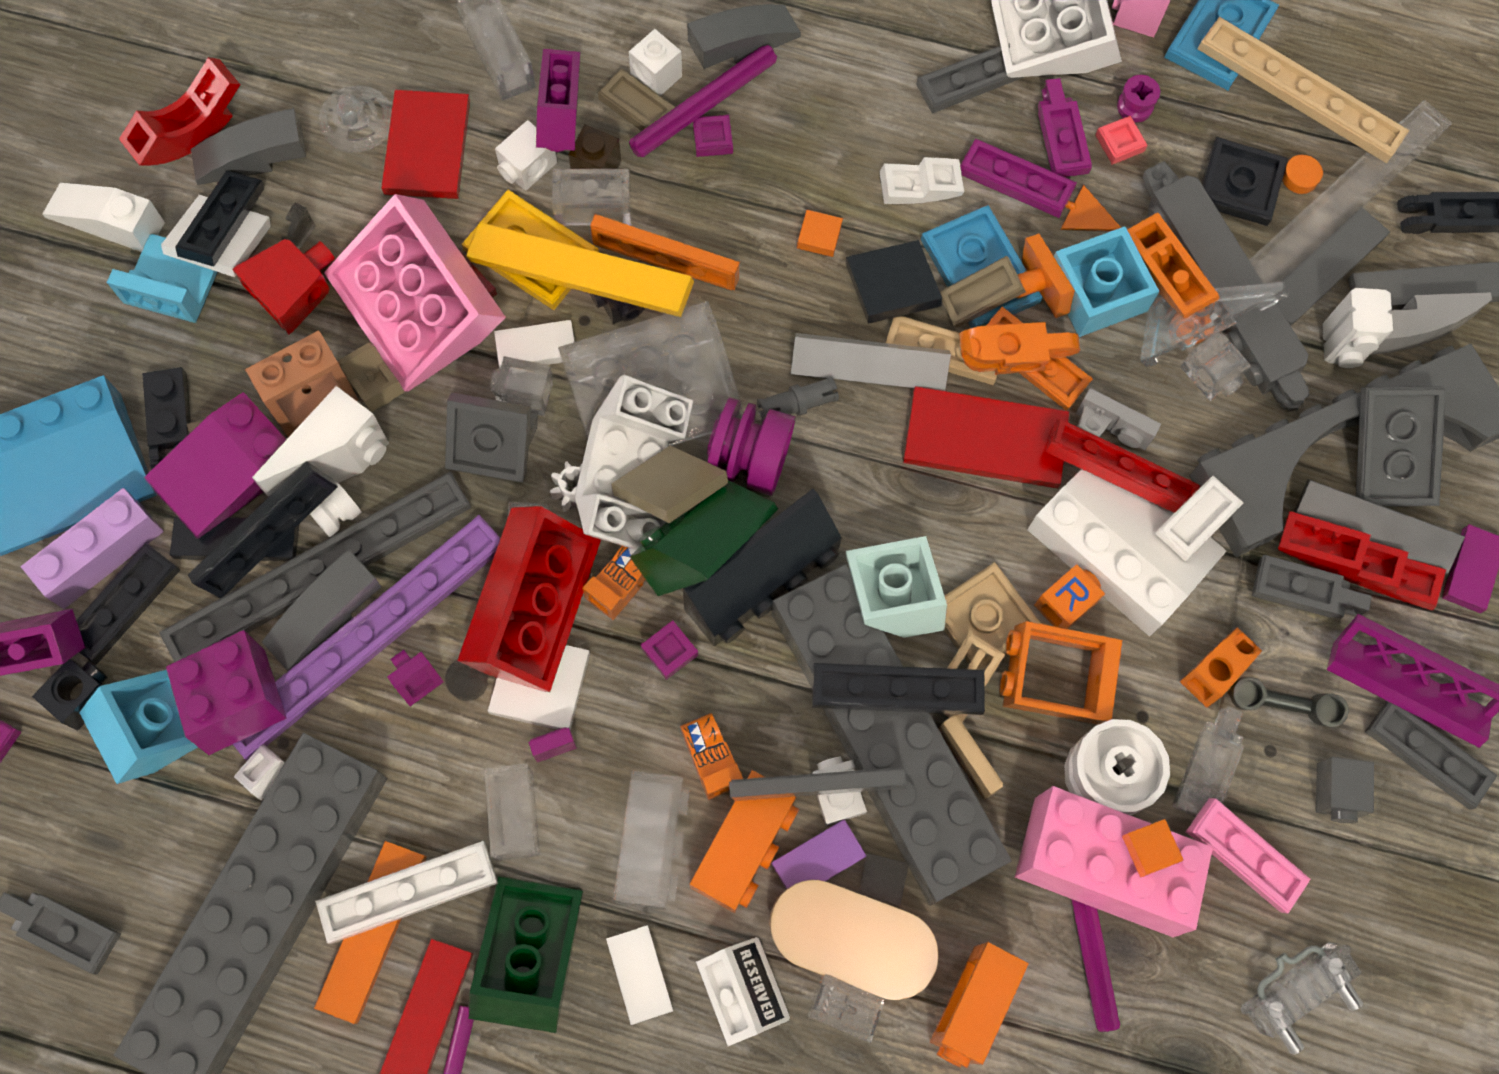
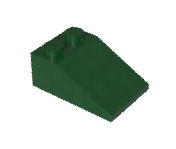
[469,877,583,1033]

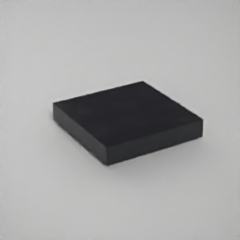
[1201,136,1288,226]
[846,240,942,324]

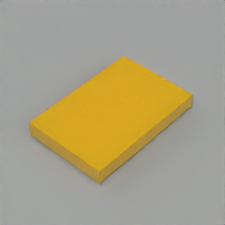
[461,190,599,310]

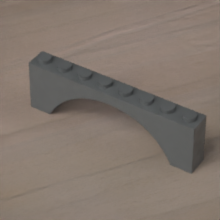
[1189,343,1499,558]

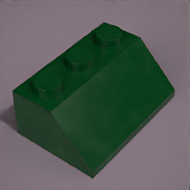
[630,480,779,596]

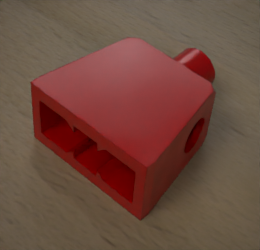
[232,239,335,335]

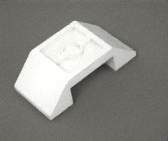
[575,375,693,550]

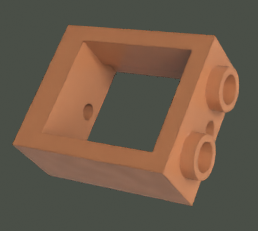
[245,330,359,438]

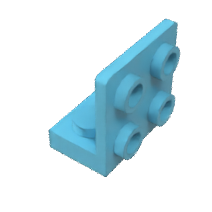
[107,234,217,323]

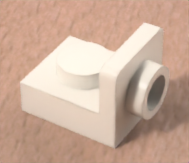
[812,757,867,826]

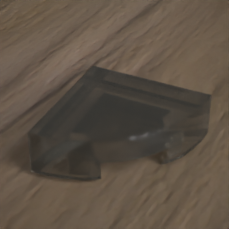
[281,202,316,250]

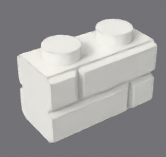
[1322,288,1393,368]

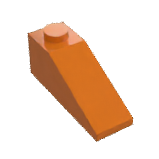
[1127,212,1220,319]

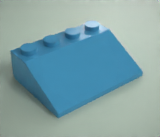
[0,375,156,556]

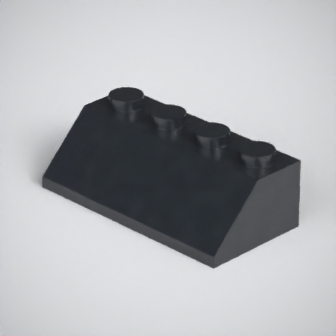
[683,489,842,647]

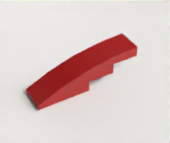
[1278,511,1446,611]

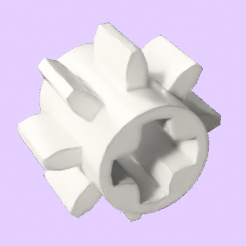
[550,461,582,512]

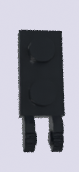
[1397,192,1499,234]
[142,367,191,470]

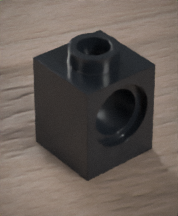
[32,659,108,731]

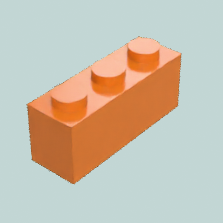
[689,770,800,913]

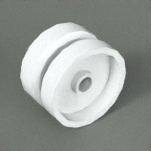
[1064,719,1170,816]

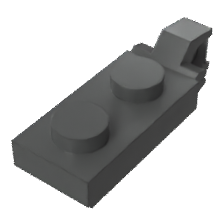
[1252,555,1372,619]
[0,892,121,974]

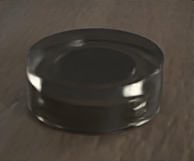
[445,660,488,701]

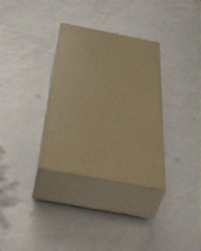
[598,68,675,131]
[940,255,1026,328]

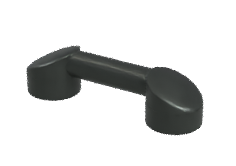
[1230,677,1349,727]

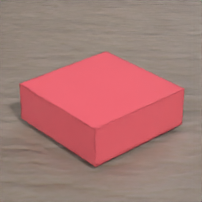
[1095,116,1148,165]

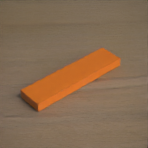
[590,214,740,291]
[314,841,427,1024]

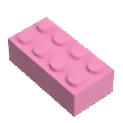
[1015,786,1213,938]

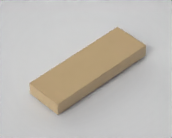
[886,316,997,385]

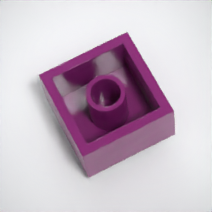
[166,630,287,755]

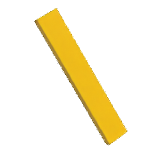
[466,222,694,317]

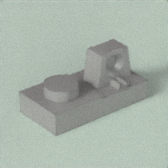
[1076,388,1161,451]

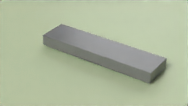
[791,333,951,391]

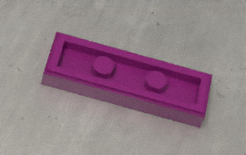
[960,138,1077,218]

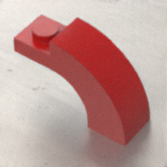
[119,57,240,166]

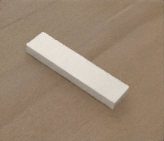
[315,841,498,944]

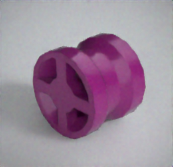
[1117,75,1161,123]

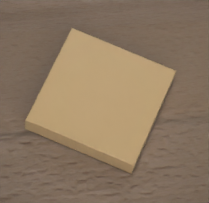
[944,562,1041,670]

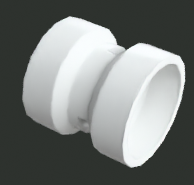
[310,481,362,537]

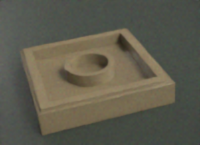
[611,445,728,523]

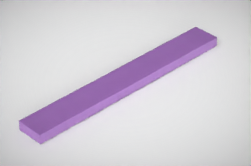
[233,515,500,760]

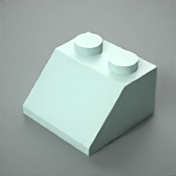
[846,536,947,638]

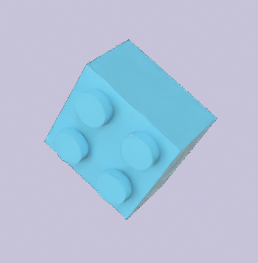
[1054,226,1160,337]

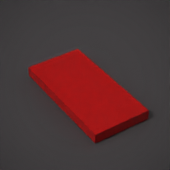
[903,386,1069,489]

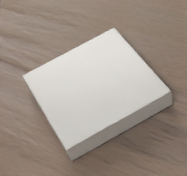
[161,195,271,277]
[488,645,590,730]

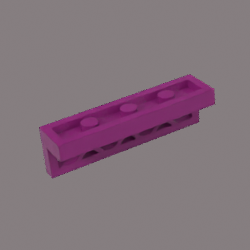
[1326,614,1499,748]

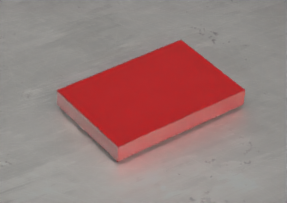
[381,90,470,199]

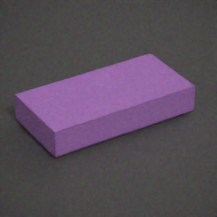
[771,819,866,889]

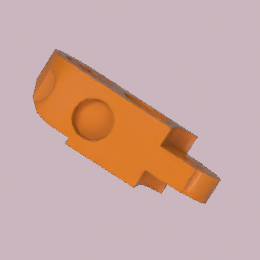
[959,322,1080,375]

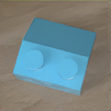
[79,670,197,784]

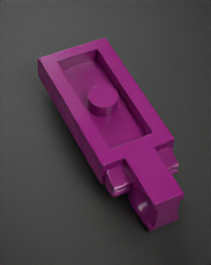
[1038,78,1092,177]

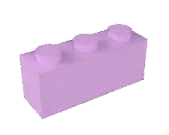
[20,488,164,609]

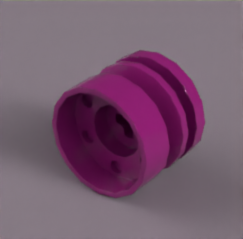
[707,397,796,496]

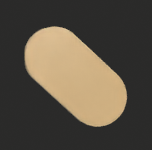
[769,880,939,1000]

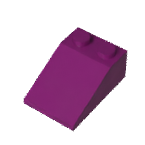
[144,392,286,539]

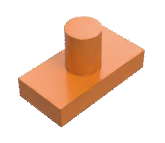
[1016,234,1075,318]

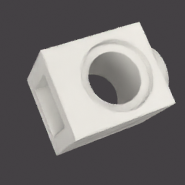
[629,29,682,96]
[495,120,558,191]

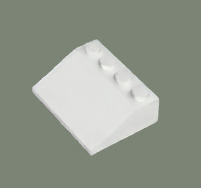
[991,0,1122,78]
[1027,469,1226,637]

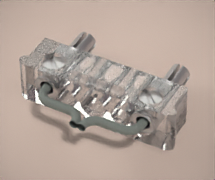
[1241,942,1363,1054]

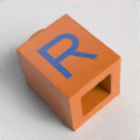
[1034,564,1105,629]

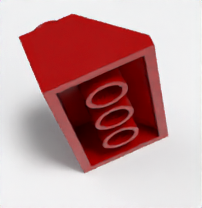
[457,506,601,692]

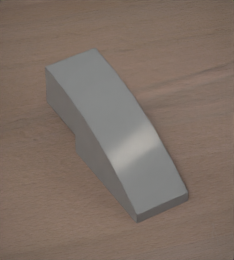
[1370,292,1492,355]

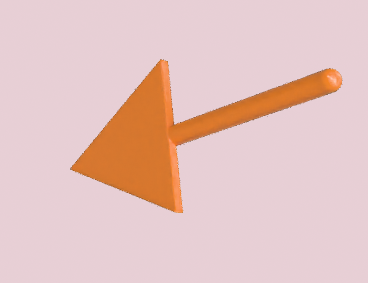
[1061,185,1121,231]

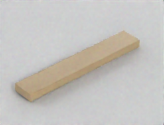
[1198,17,1410,163]

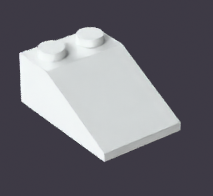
[252,386,389,497]

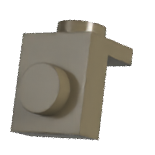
[338,342,405,412]

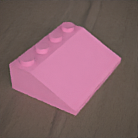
[324,194,506,391]

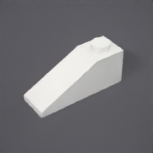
[43,183,165,252]

